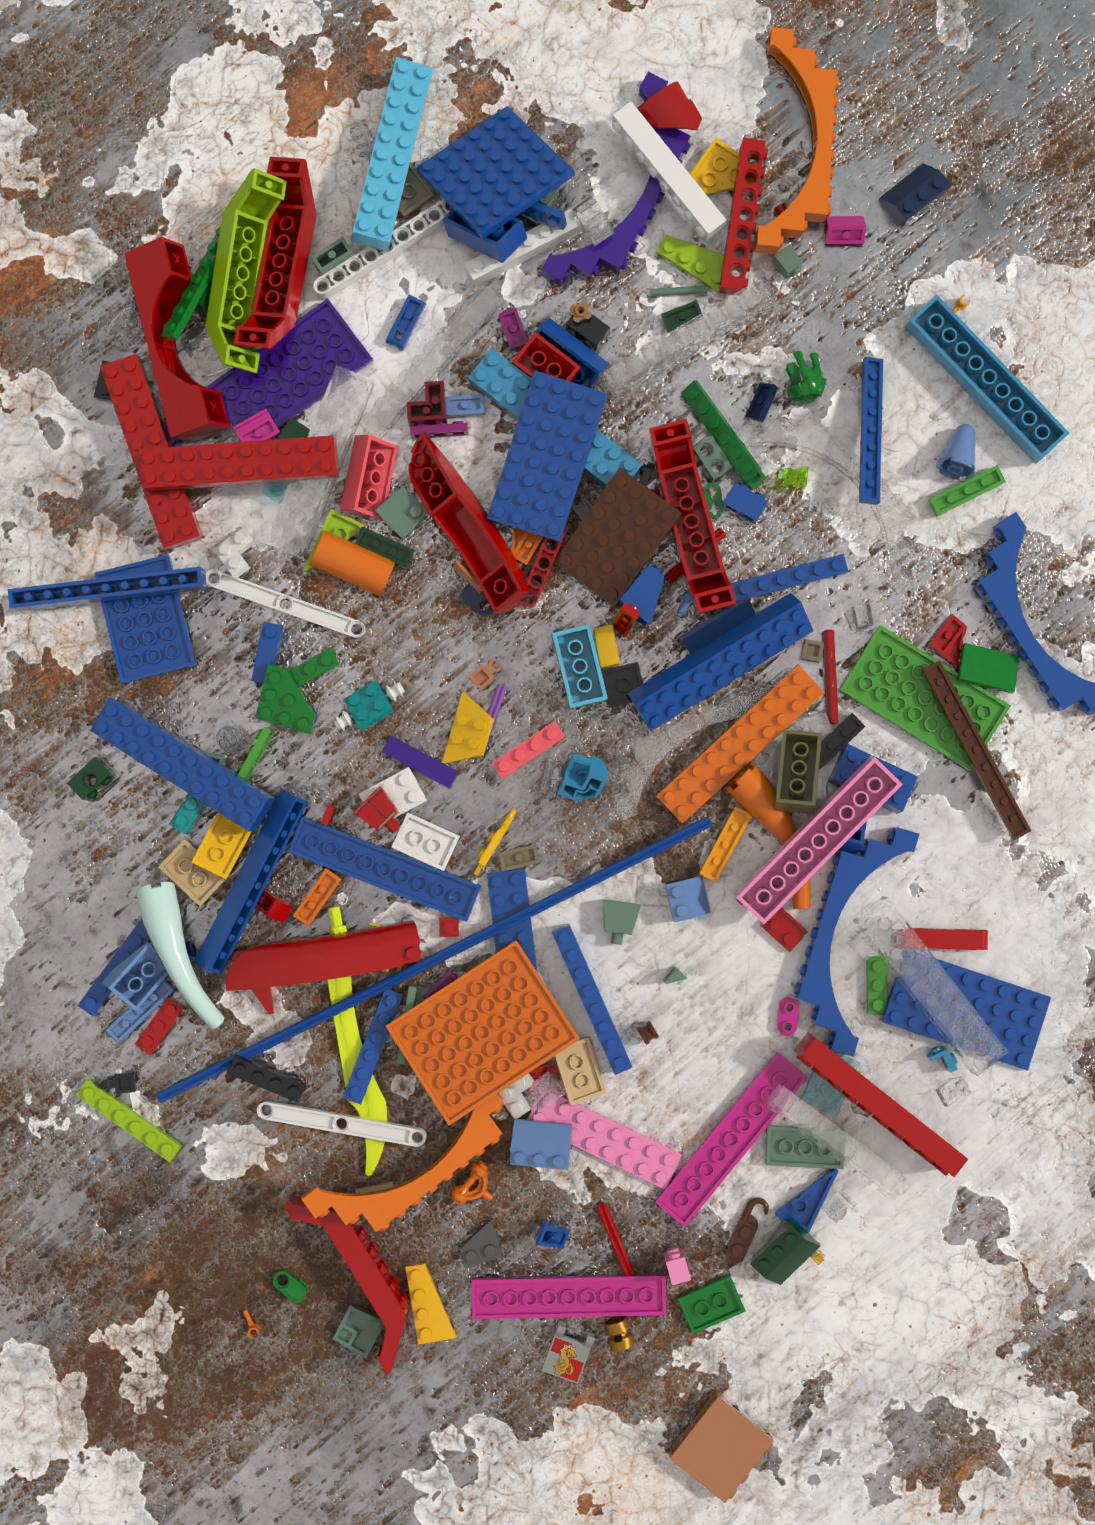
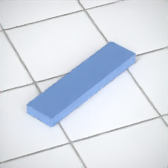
[105,979,176,1044]

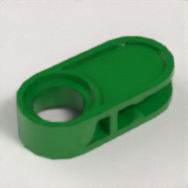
[273,1269,308,1303]

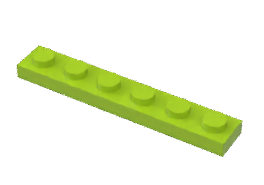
[76,1079,183,1162]

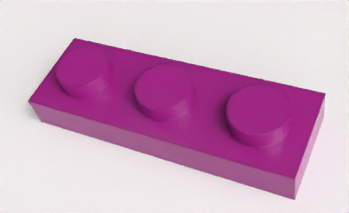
[410,421,469,439]

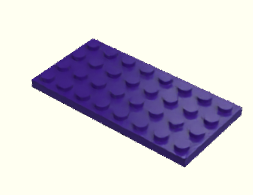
[207,298,373,429]

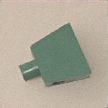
[603,899,641,945]

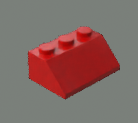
[512,332,581,382]

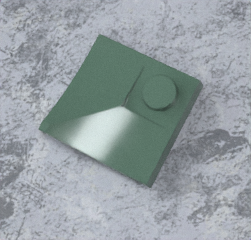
[375,486,429,540]
[333,1303,384,1358]

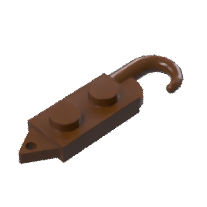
[724,1197,769,1270]

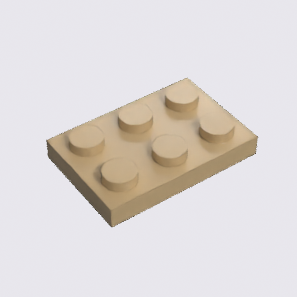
[158,839,226,906]
[554,1037,607,1106]

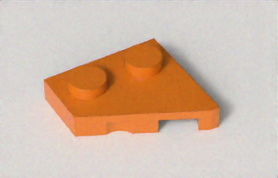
[511,528,545,566]

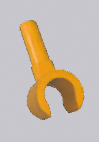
[952,295,970,313]

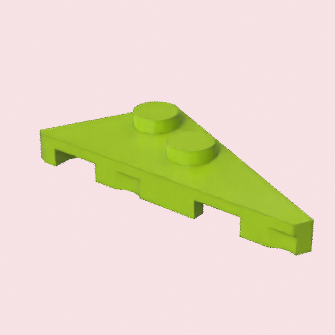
[303,509,364,572]

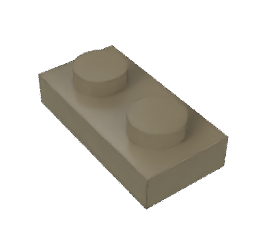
[499,844,540,871]

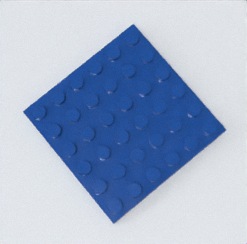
[416,106,575,239]

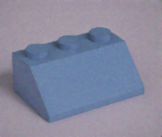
[510,1119,572,1170]

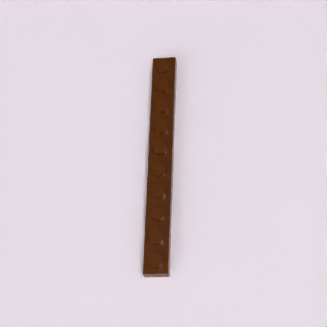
[921,660,1031,840]

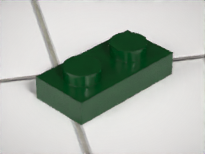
[661,300,704,333]

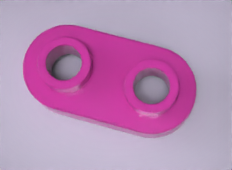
[777,997,799,1036]

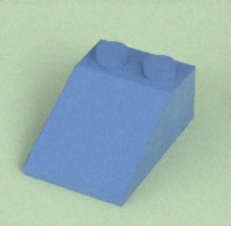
[102,942,168,1011]

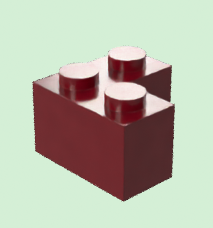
[407,381,447,427]

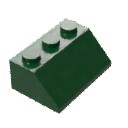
[750,1217,821,1285]

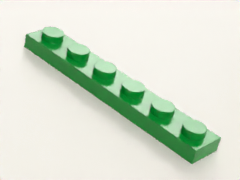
[681,380,762,482]

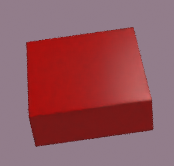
[321,805,337,825]

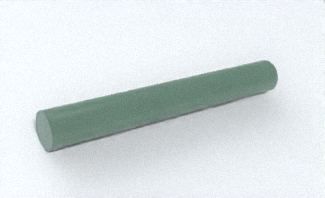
[650,285,707,297]

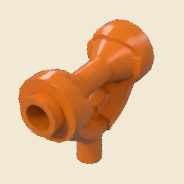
[450,1160,493,1204]

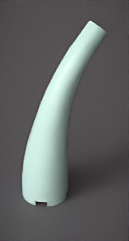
[137,882,225,1029]

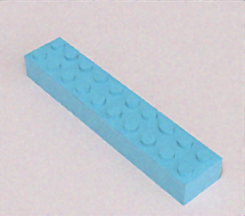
[351,57,433,252]

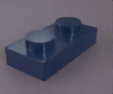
[745,382,778,422]

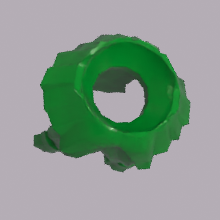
[785,351,827,403]

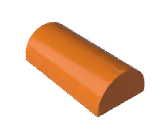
[309,530,395,597]

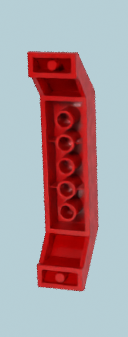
[233,157,317,350]
[649,419,737,614]
[283,1195,410,1375]

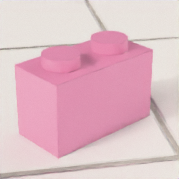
[663,1247,691,1285]

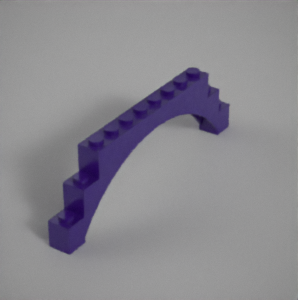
[541,71,692,286]

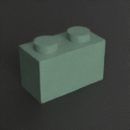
[311,237,354,276]

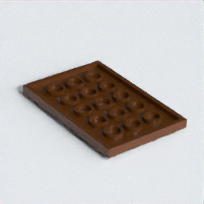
[554,468,682,607]

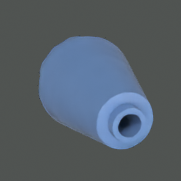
[936,424,976,480]

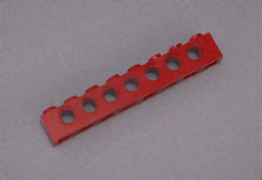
[718,137,768,296]

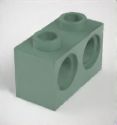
[693,435,733,482]

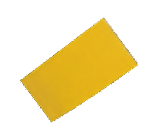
[594,625,620,668]

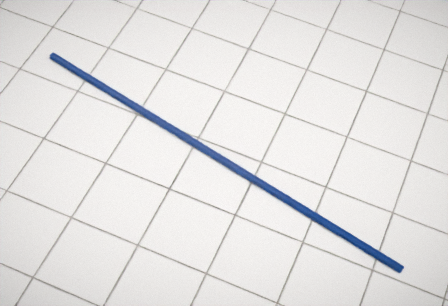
[156,817,712,1103]

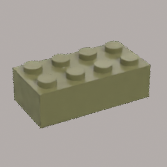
[775,730,822,814]

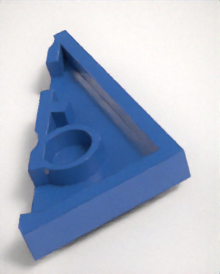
[775,1169,839,1232]

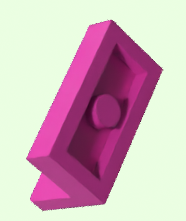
[825,216,866,244]

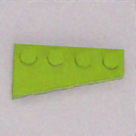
[655,235,734,294]

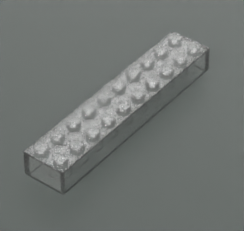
[598,276,777,403]
[265,365,375,561]
[853,896,1008,1076]

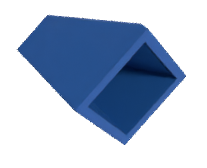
[618,564,665,629]

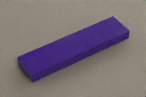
[382,735,458,789]

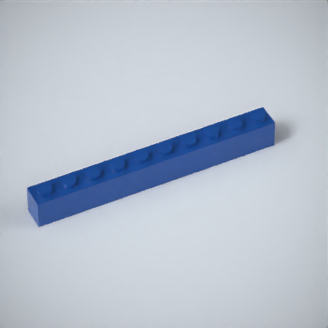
[8,567,207,612]
[194,789,308,975]

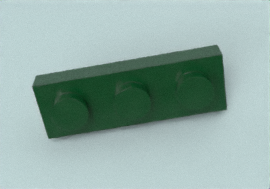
[355,527,415,568]

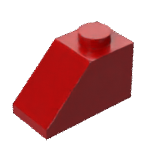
[255,889,293,923]

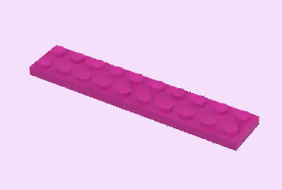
[655,1052,808,1227]
[471,1274,667,1319]

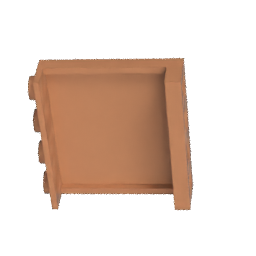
[668,1390,773,1503]

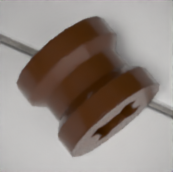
[637,1021,659,1045]

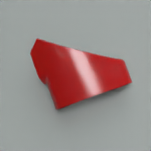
[637,81,702,131]

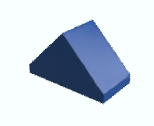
[535,1219,570,1249]

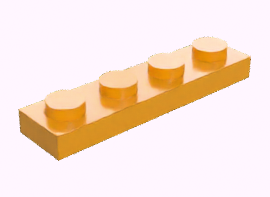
[699,806,752,883]

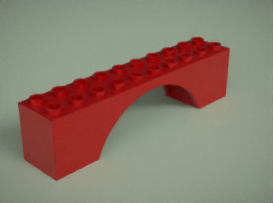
[124,237,230,442]

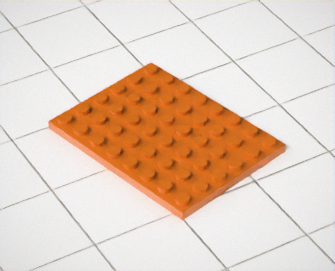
[386,940,580,1126]

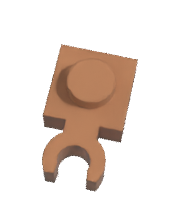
[469,658,503,691]

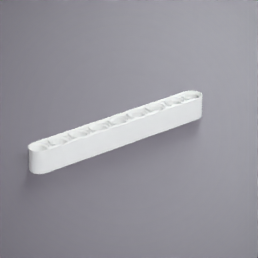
[313,200,450,300]

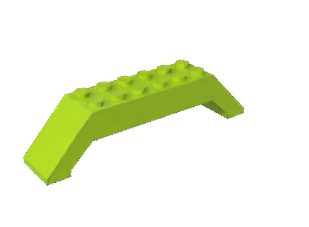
[205,168,287,373]

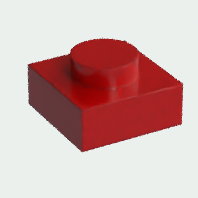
[439,917,459,937]

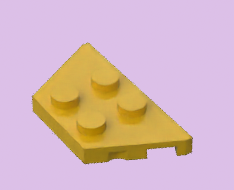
[442,692,494,764]

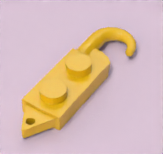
[473,808,517,876]

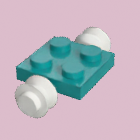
[333,680,405,732]

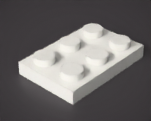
[358,767,427,818]
[392,812,460,871]

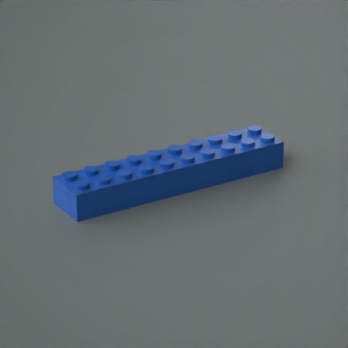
[627,593,814,732]
[90,698,275,832]

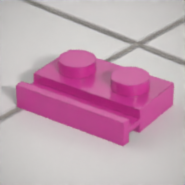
[233,408,280,442]

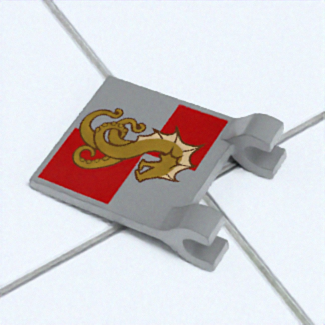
[541,1320,595,1384]

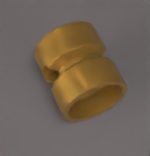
[603,1316,635,1352]

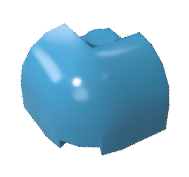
[557,753,608,802]

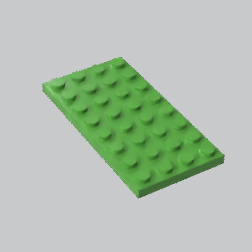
[839,625,1011,771]

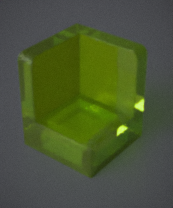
[781,466,809,490]

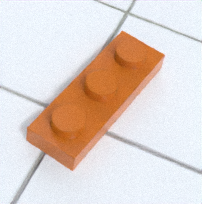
[293,868,342,927]

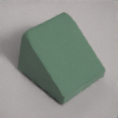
[663,967,687,984]

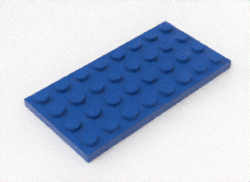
[487,370,608,542]
[881,948,1051,1071]

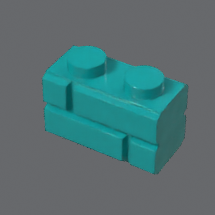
[169,793,207,834]

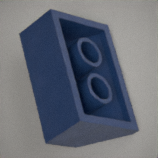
[879,163,951,228]

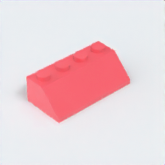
[340,435,398,520]

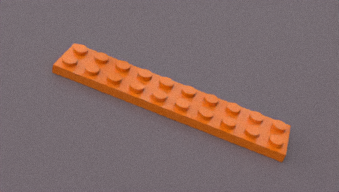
[656,664,825,824]

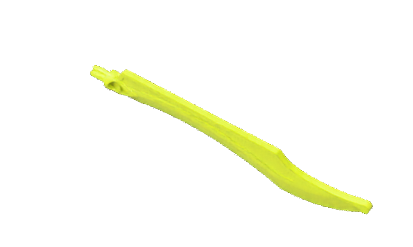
[327,906,387,1176]

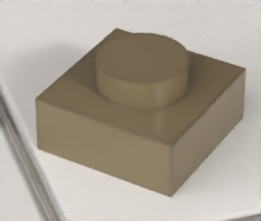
[801,639,824,662]

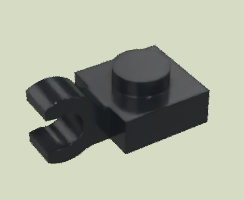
[101,1072,136,1094]

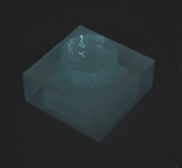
[263,482,290,504]

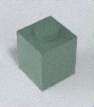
[772,244,803,279]

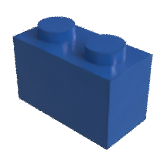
[723,483,768,524]

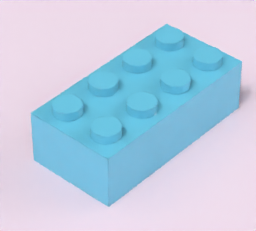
[552,624,608,710]

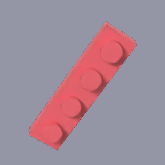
[491,721,565,779]

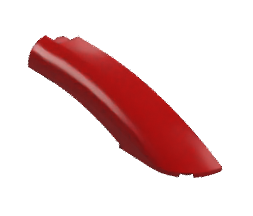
[409,432,531,614]
[226,920,422,991]

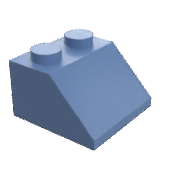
[665,875,711,922]

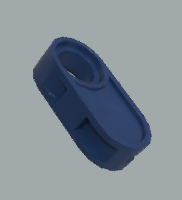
[461,586,494,616]

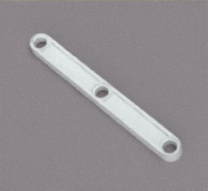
[206,569,366,639]
[257,1100,427,1147]

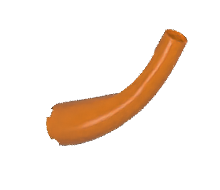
[725,762,811,909]

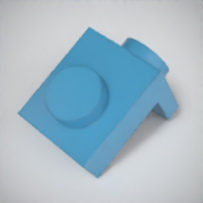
[926,1046,958,1073]

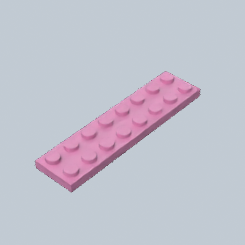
[527,1087,682,1189]

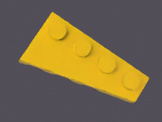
[405,1262,457,1345]

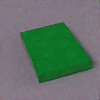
[957,643,1020,694]
[677,1274,746,1335]

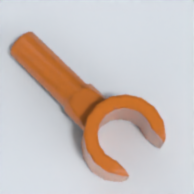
[243,1309,260,1338]

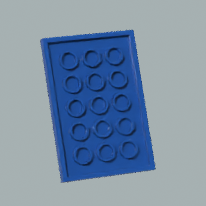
[94,554,197,684]

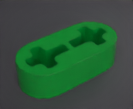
[703,482,723,520]

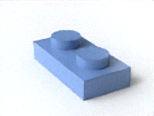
[445,394,485,417]

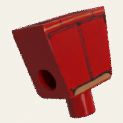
[354,787,401,834]

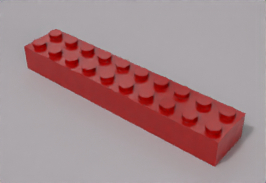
[100,354,204,551]
[139,435,339,492]
[794,1032,968,1177]

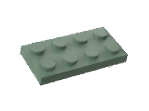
[765,1125,845,1169]

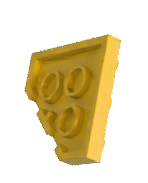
[690,137,754,195]

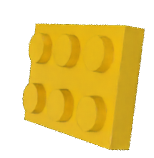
[191,812,252,880]

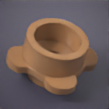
[570,301,592,323]

